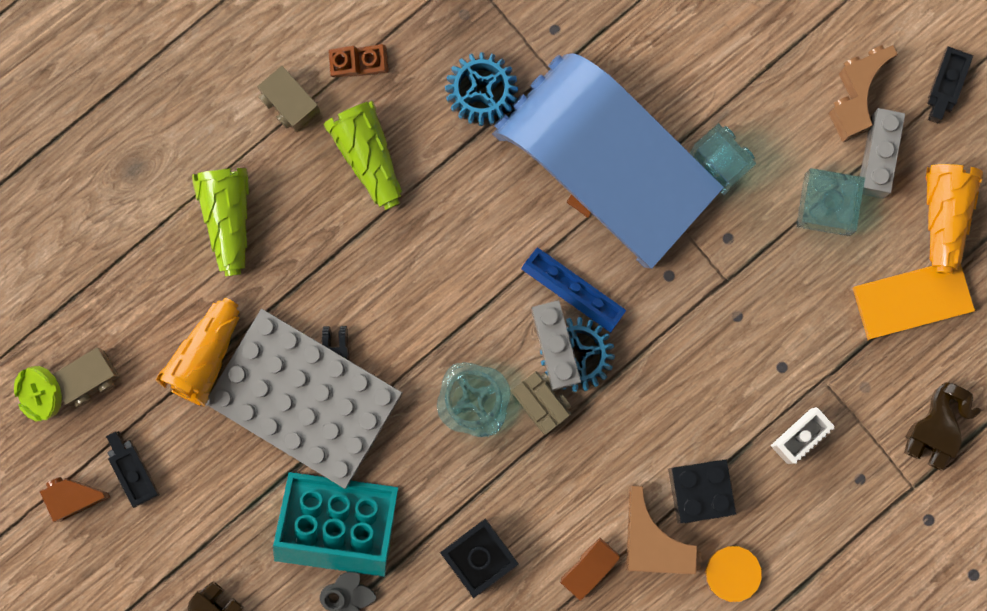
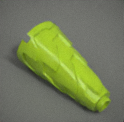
[323,101,402,210]
[192,168,249,276]

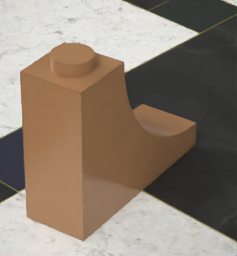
[626,486,701,574]

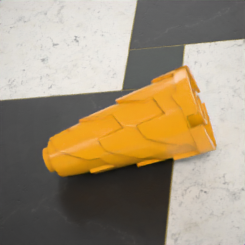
[926,164,983,274]
[155,298,240,407]

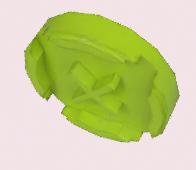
[14,366,62,421]

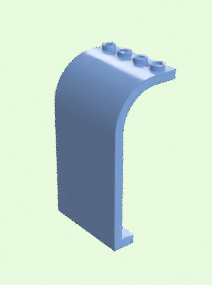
[492,53,724,269]

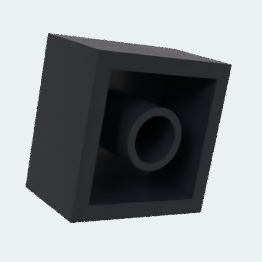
[668,459,736,524]
[440,518,519,599]

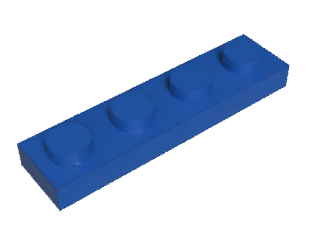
[521,247,627,333]

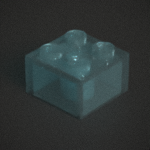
[690,123,756,196]
[796,168,865,236]

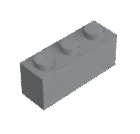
[857,108,905,199]
[531,300,581,391]

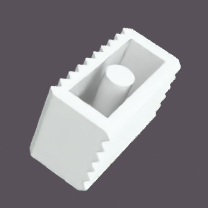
[771,407,834,464]

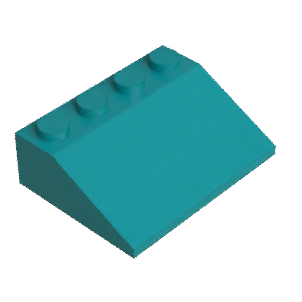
[273,472,398,577]

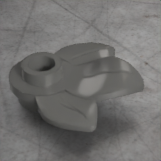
[320,572,376,611]

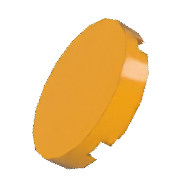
[705,546,762,602]

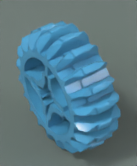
[445,52,518,126]
[540,317,615,392]

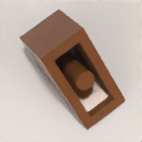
[39,477,111,522]

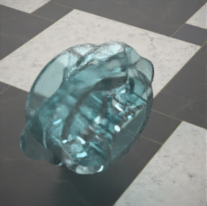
[437,362,510,437]

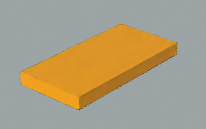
[852,263,975,340]

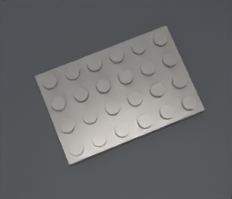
[206,309,403,489]

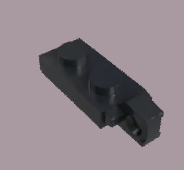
[927,46,973,124]
[106,431,160,508]

